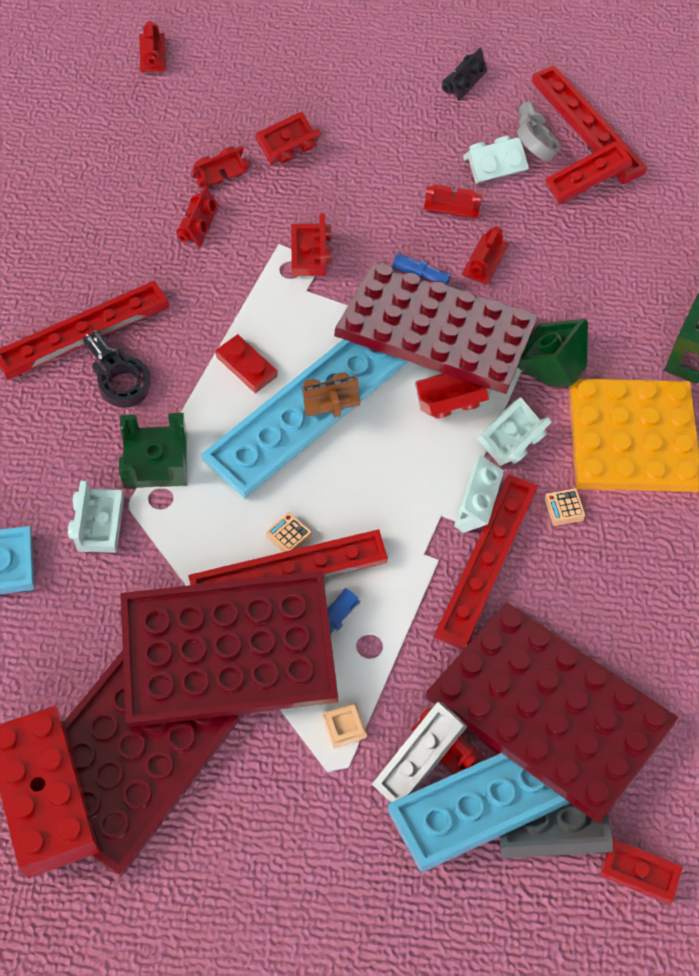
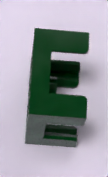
[664,293,699,384]
[118,413,187,488]

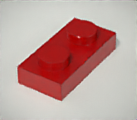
[215,334,278,393]
[599,839,683,904]

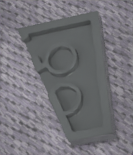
[500,803,613,858]

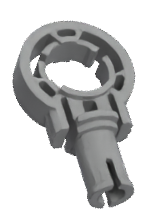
[517,102,561,161]

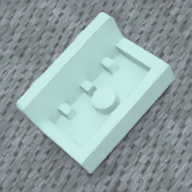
[463,136,529,184]
[476,397,552,466]
[454,456,504,533]
[68,481,124,553]

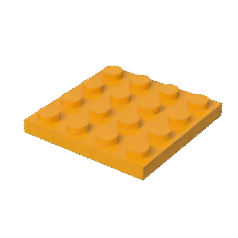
[568,379,699,492]

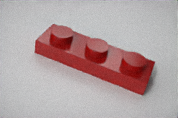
[545,140,632,205]

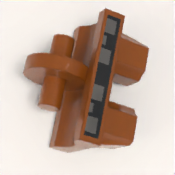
[302,372,360,418]

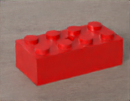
[0,705,100,878]

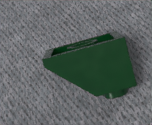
[518,318,588,387]

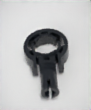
[83,330,150,408]

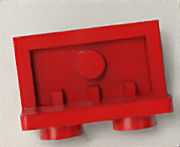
[255,111,321,165]
[291,213,332,276]
[415,373,489,419]

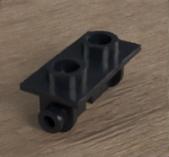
[442,48,487,101]

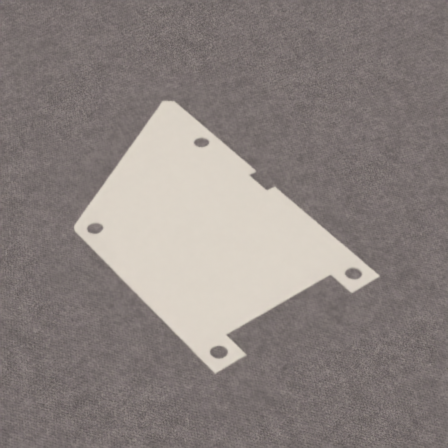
[129,244,533,773]

